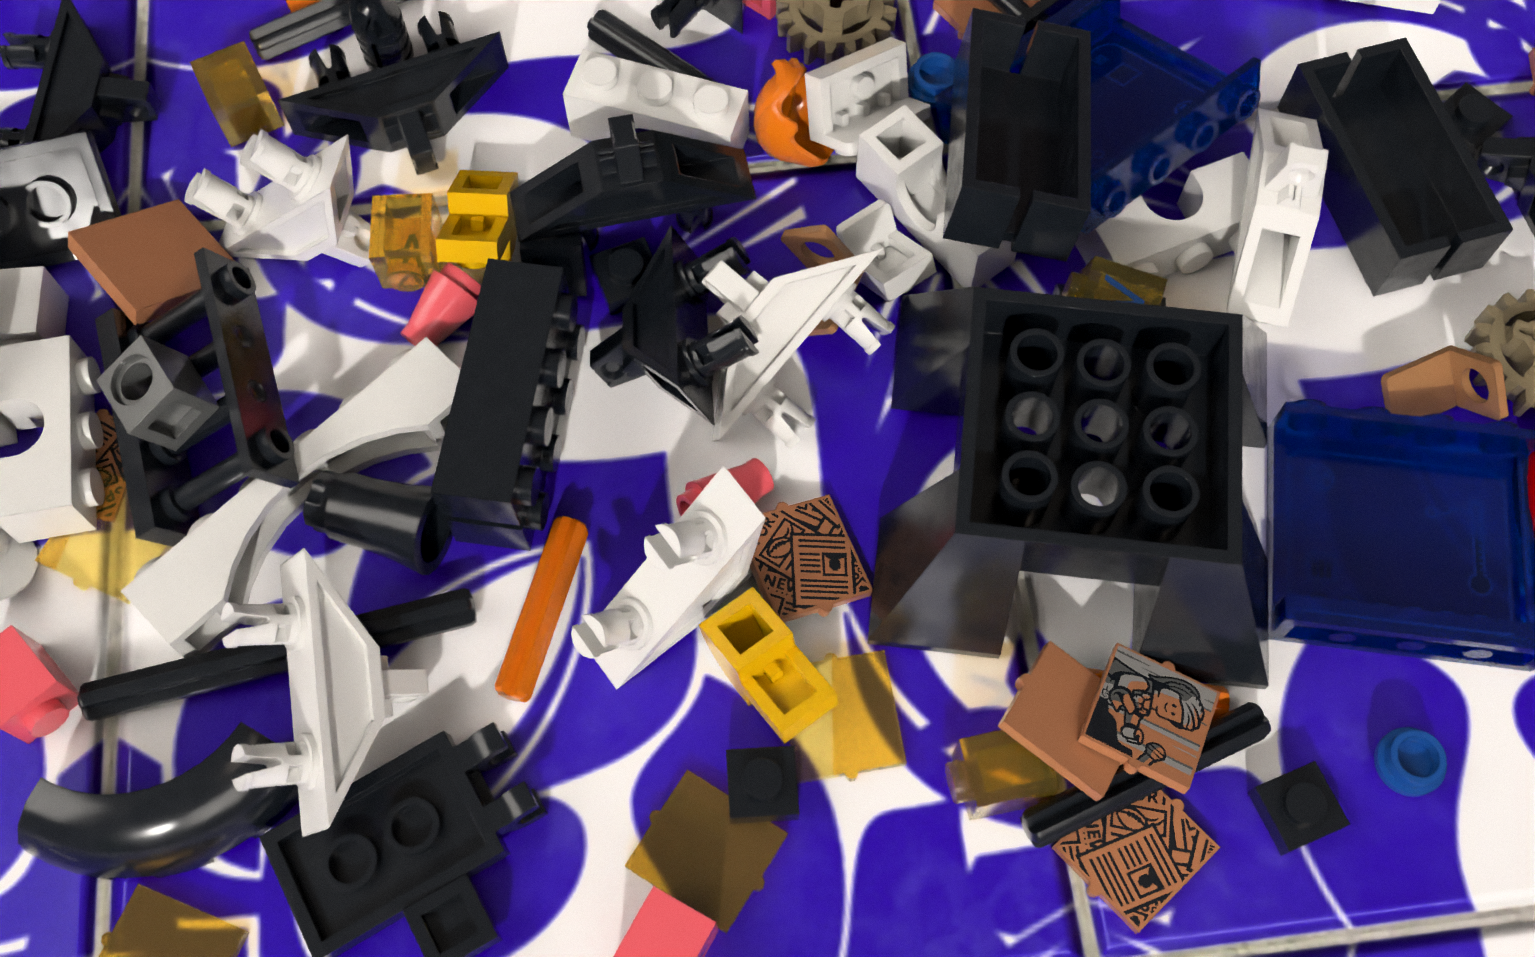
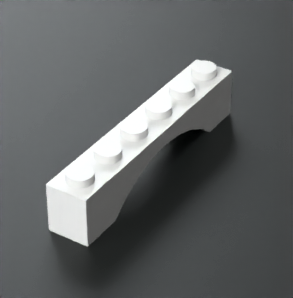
[121,337,461,658]

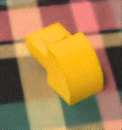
[435,170,519,269]
[699,586,839,744]

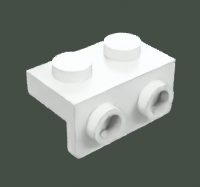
[805,37,931,156]

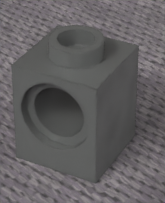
[96,335,220,451]

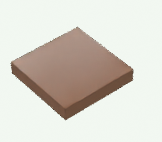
[68,199,235,325]

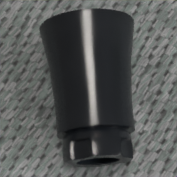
[303,470,453,575]

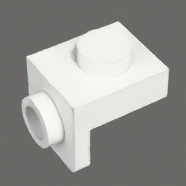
[836,199,937,303]

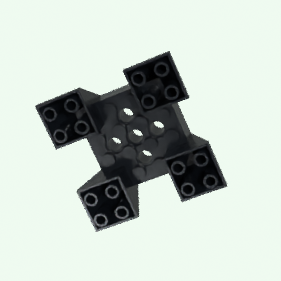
[867,287,1269,689]

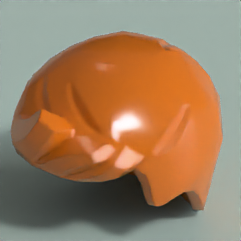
[753,58,834,167]

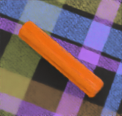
[494,516,588,703]

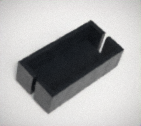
[943,8,1091,262]
[1277,37,1513,297]
[430,258,585,551]

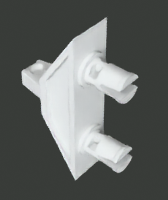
[1226,108,1329,328]
[184,129,381,268]
[702,249,896,449]
[571,465,766,690]
[221,548,429,837]

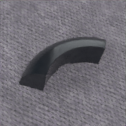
[18,722,299,880]

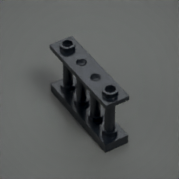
[95,247,300,547]

